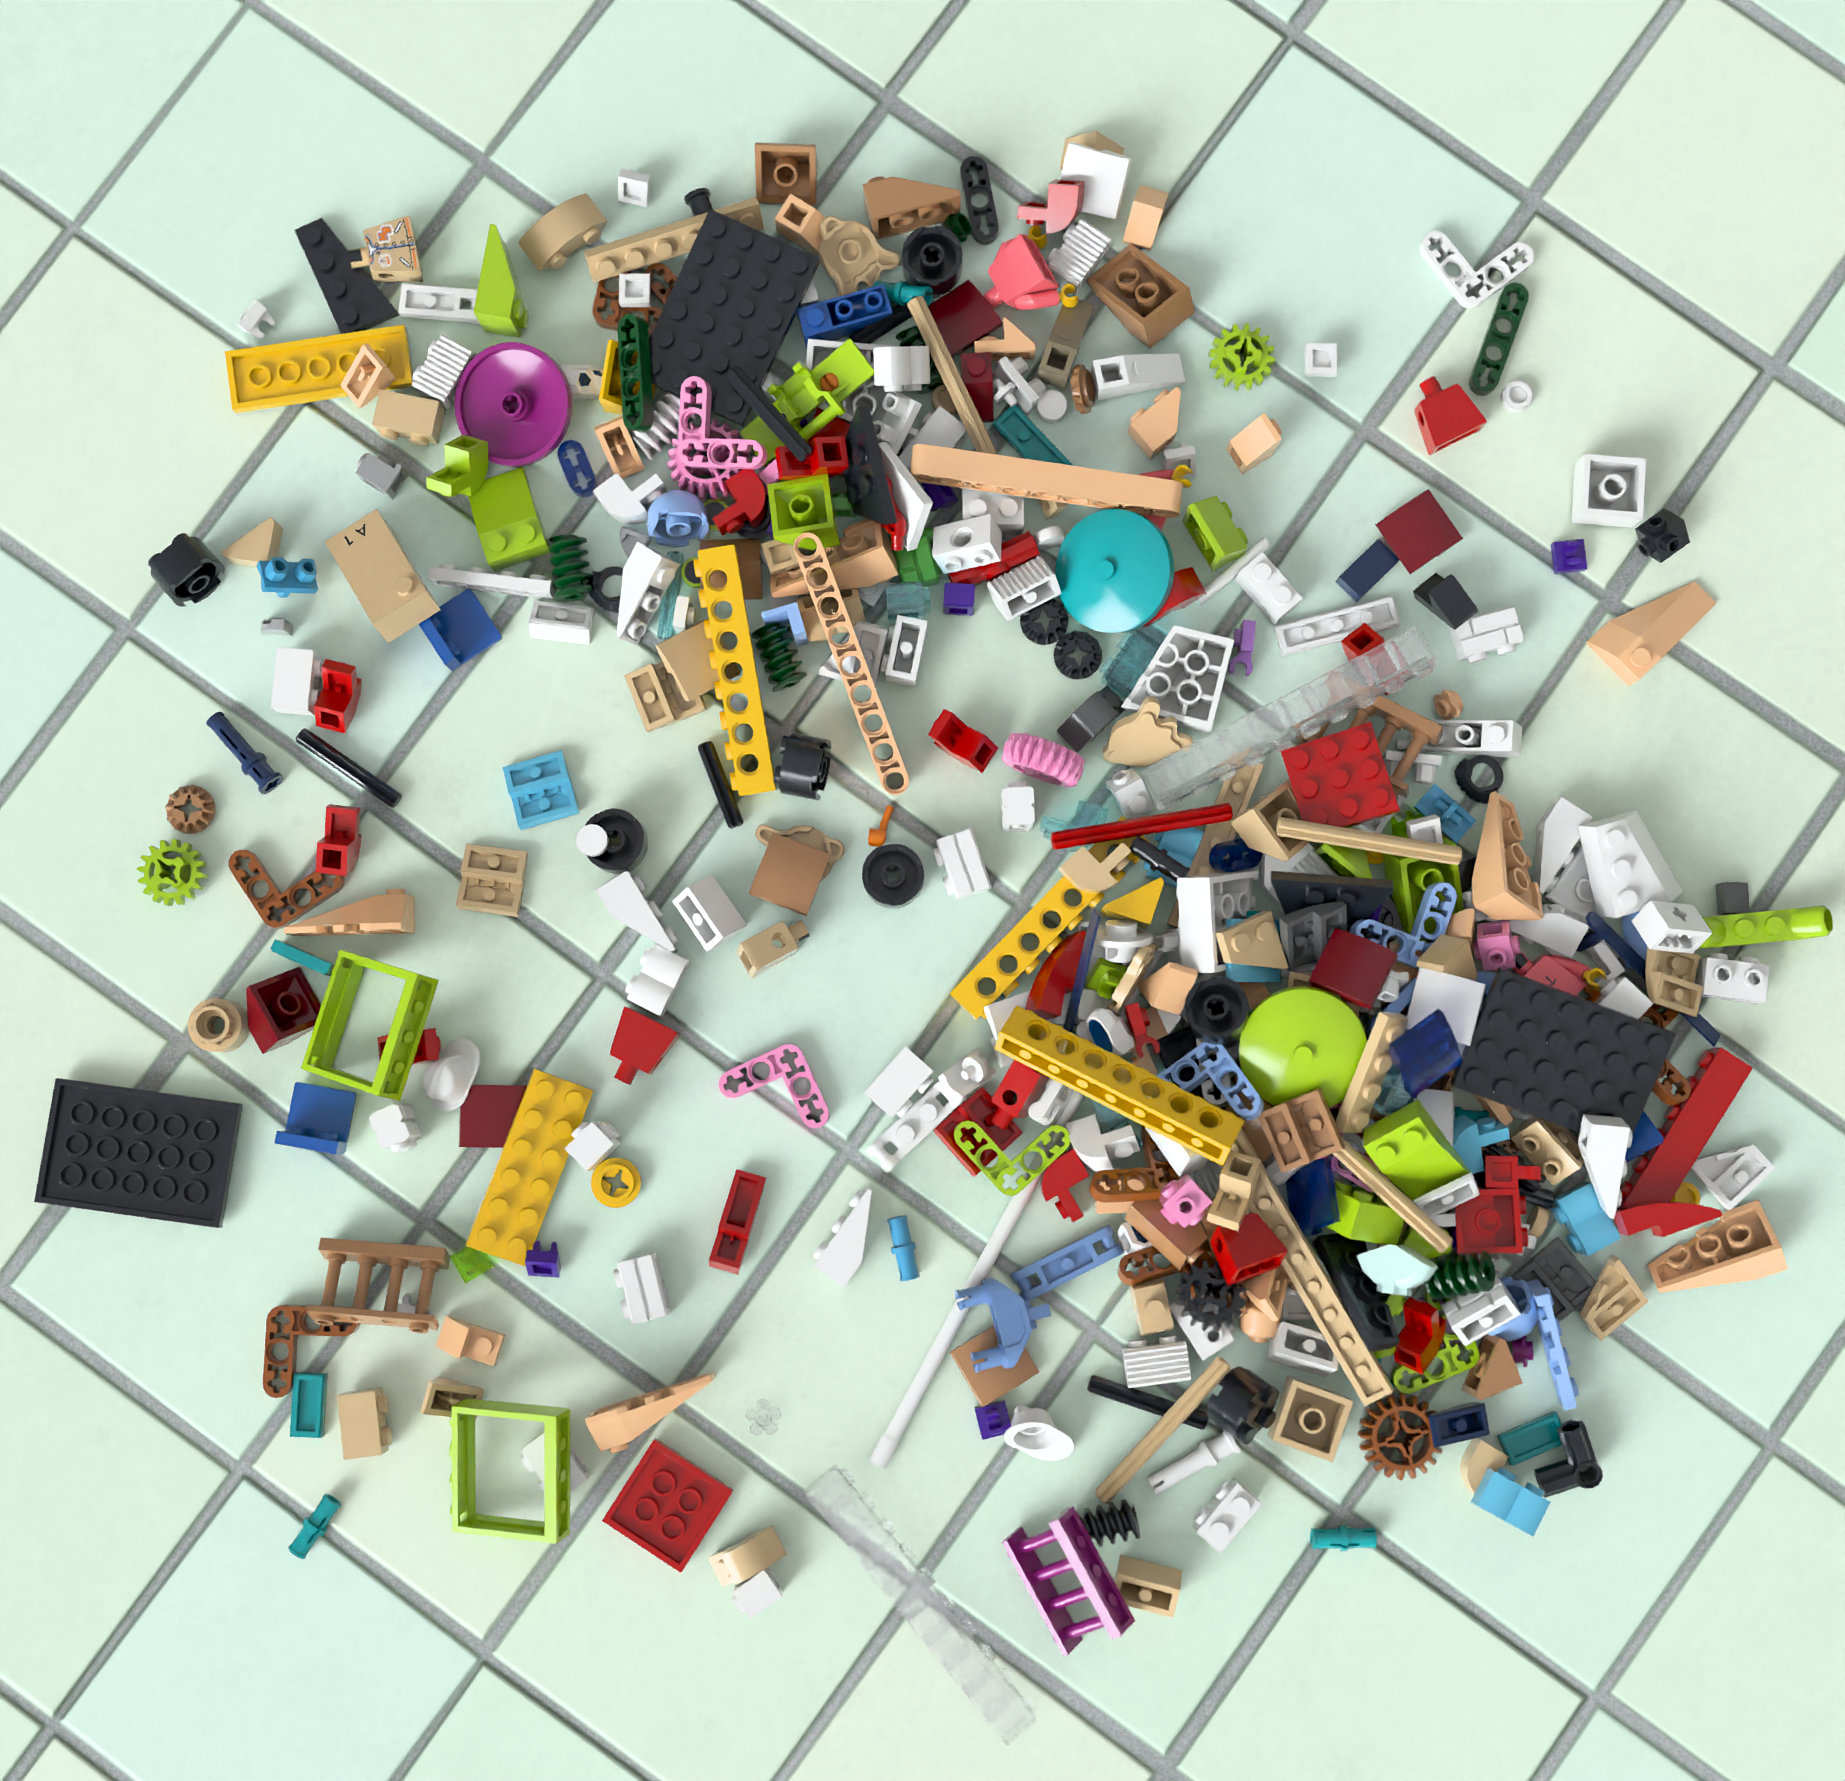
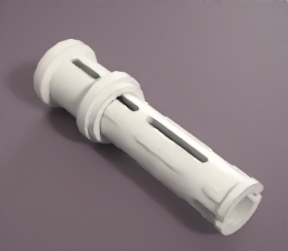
[1147,1430,1241,1495]

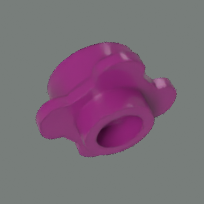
[1513,1335,1534,1367]

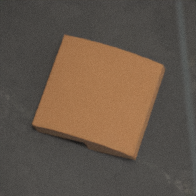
[749,832,831,916]
[1258,1088,1346,1173]
[950,1325,1039,1407]

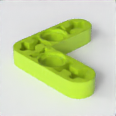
[954,1121,1070,1196]
[1390,1288,1480,1394]

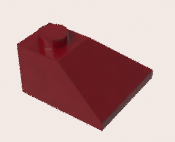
[246,967,321,1054]

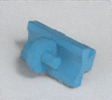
[256,557,318,598]
[1413,784,1477,844]

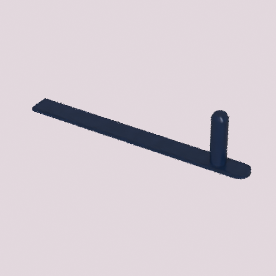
[1062,909,1101,1054]
[1576,912,1721,1047]

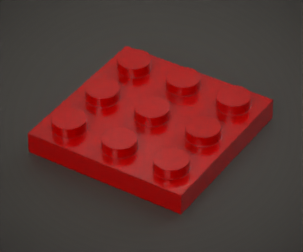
[1281,722,1400,828]
[602,1438,734,1573]

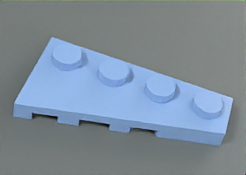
[1526,1279,1579,1411]

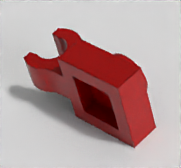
[1124,1002,1160,1058]
[1484,1155,1541,1189]

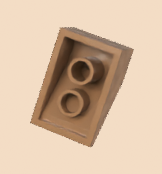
[863,176,961,240]
[1086,244,1195,349]

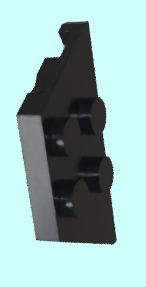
[842,406,897,525]
[1270,871,1394,933]

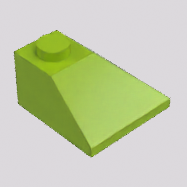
[767,474,840,550]
[1315,827,1372,879]

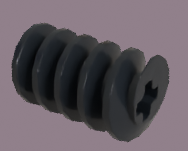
[1076,1500,1140,1547]

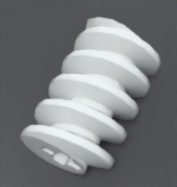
[629,393,696,460]

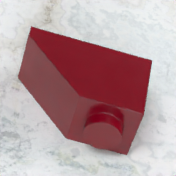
[960,352,994,423]

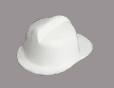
[423,1038,481,1111]
[1004,1405,1074,1461]

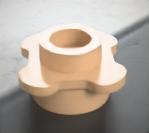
[1433,689,1463,720]

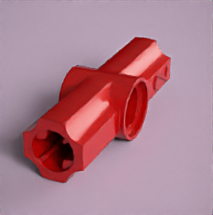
[947,531,1040,586]

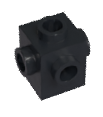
[1635,508,1690,563]

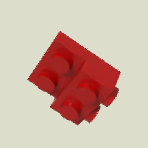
[1454,1188,1528,1254]

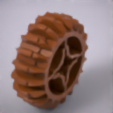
[1357,1392,1443,1480]

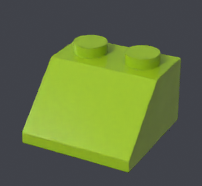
[1182,496,1248,572]

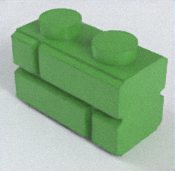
[888,527,943,593]

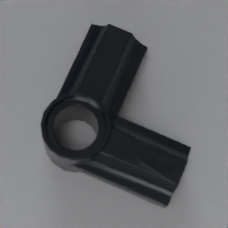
[1534,1420,1603,1498]

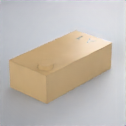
[325,509,441,643]

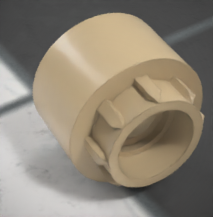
[188,998,250,1052]

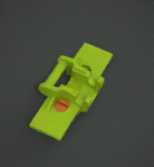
[739,338,874,466]

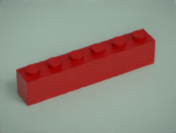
[1620,1047,1753,1207]

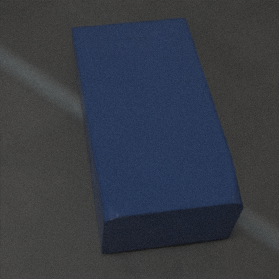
[1335,539,1400,603]
[1428,1402,1490,1447]

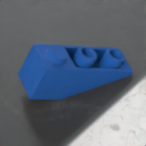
[797,284,893,348]

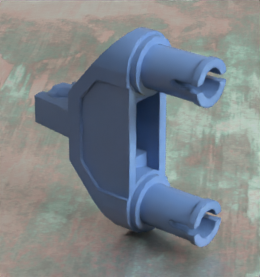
[955,1277,1051,1373]

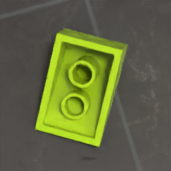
[474,224,529,338]
[468,467,550,572]
[1383,836,1464,941]
[1363,1100,1471,1201]

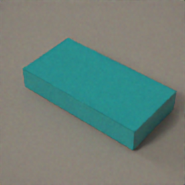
[270,939,335,976]
[290,1372,328,1438]
[1497,1411,1562,1466]

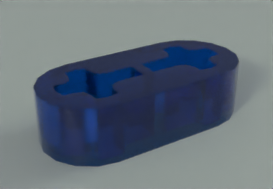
[557,440,598,498]
[1209,838,1262,873]

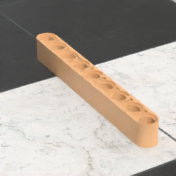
[909,444,1183,518]
[794,532,909,795]

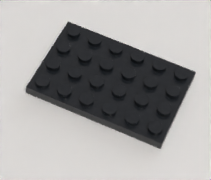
[649,209,821,427]
[1450,967,1676,1135]
[34,1078,243,1228]

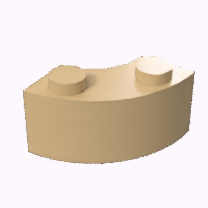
[518,193,607,271]

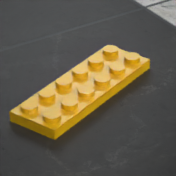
[225,325,413,413]
[465,1068,594,1266]

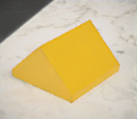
[599,340,655,415]
[1101,877,1164,929]

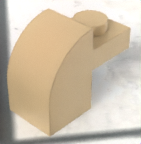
[1059,842,1131,893]
[1207,1150,1261,1231]
[1460,1438,1508,1494]
[708,1525,787,1586]

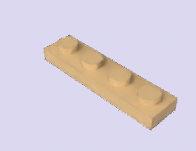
[1335,1012,1408,1133]

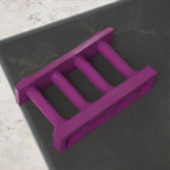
[1002,1506,1135,1656]

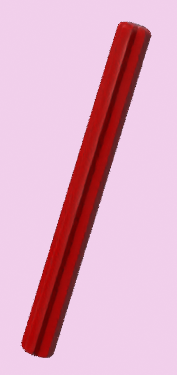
[1050,803,1233,850]

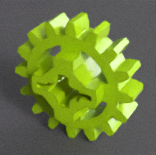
[1208,323,1275,391]
[137,839,208,906]

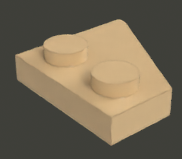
[1215,911,1288,969]
[1579,1255,1649,1341]

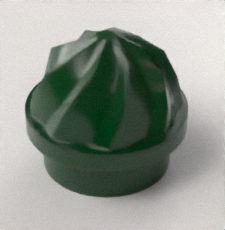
[941,213,972,243]

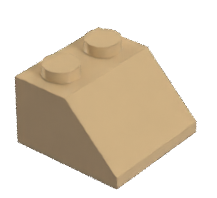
[1230,780,1311,862]

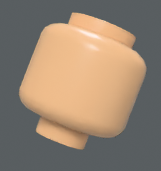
[1239,1298,1282,1343]

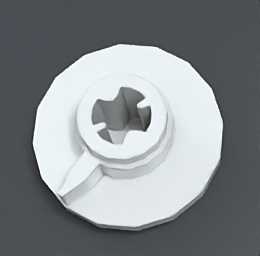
[1094,919,1153,963]

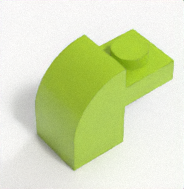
[426,435,488,497]

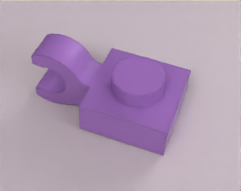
[1228,620,1256,676]

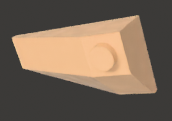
[770,519,898,598]
[1586,581,1716,686]
[1471,791,1543,921]
[284,889,415,936]
[1648,1200,1788,1293]
[585,1372,715,1454]

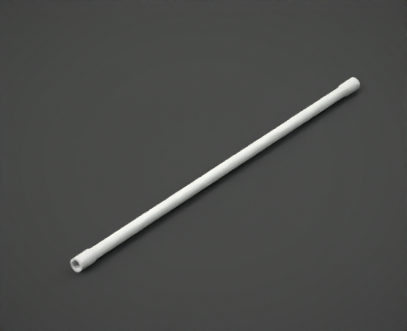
[869,937,1164,1469]

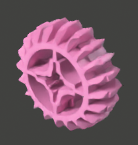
[668,418,750,501]
[1002,732,1085,788]

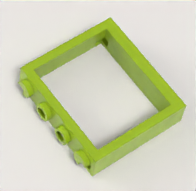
[301,950,439,1101]
[449,1398,570,1544]

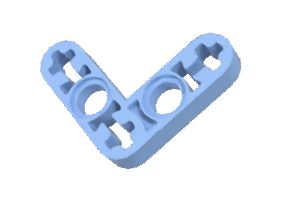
[1350,882,1457,969]
[1147,1042,1264,1120]

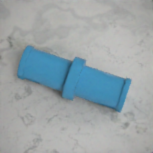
[887,1215,920,1281]

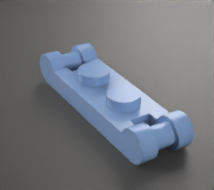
[1009,1224,1124,1301]

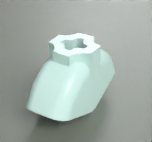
[1357,1245,1438,1296]

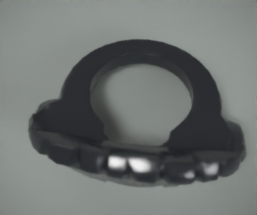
[587,566,623,613]
[1454,755,1504,804]

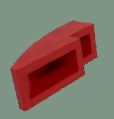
[1025,930,1086,1021]
[709,1169,766,1275]
[1614,1201,1723,1237]

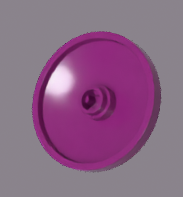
[455,342,572,467]

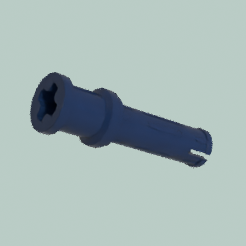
[206,712,283,794]

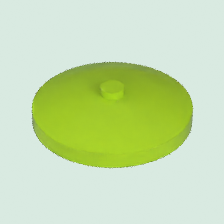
[1239,986,1367,1108]

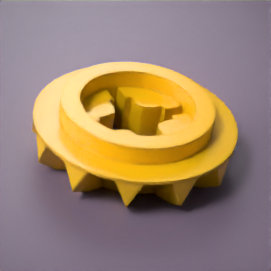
[591,1158,641,1208]

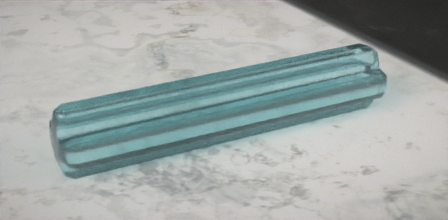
[657,551,684,640]

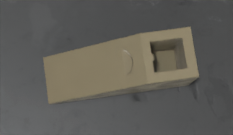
[1037,295,1094,389]

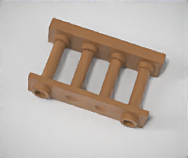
[1296,671,1443,798]
[306,1238,450,1333]

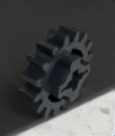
[1176,1261,1246,1332]

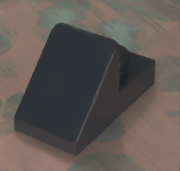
[1413,573,1478,630]

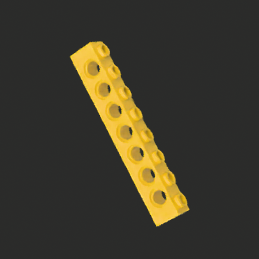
[693,545,777,796]
[950,816,1149,1020]
[995,1005,1245,1166]

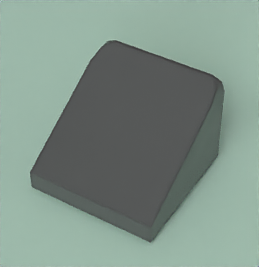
[1716,882,1750,915]

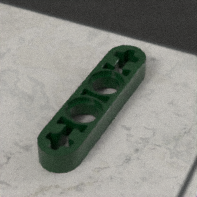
[1469,283,1529,396]
[617,313,654,433]

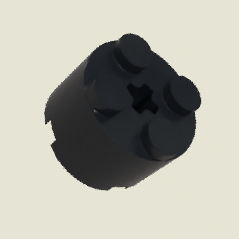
[902,225,963,298]
[148,533,225,607]
[774,733,831,800]
[585,808,648,874]
[862,844,924,909]
[1185,976,1251,1048]
[1207,1366,1280,1445]

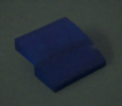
[1389,1009,1462,1098]
[1285,1158,1340,1238]

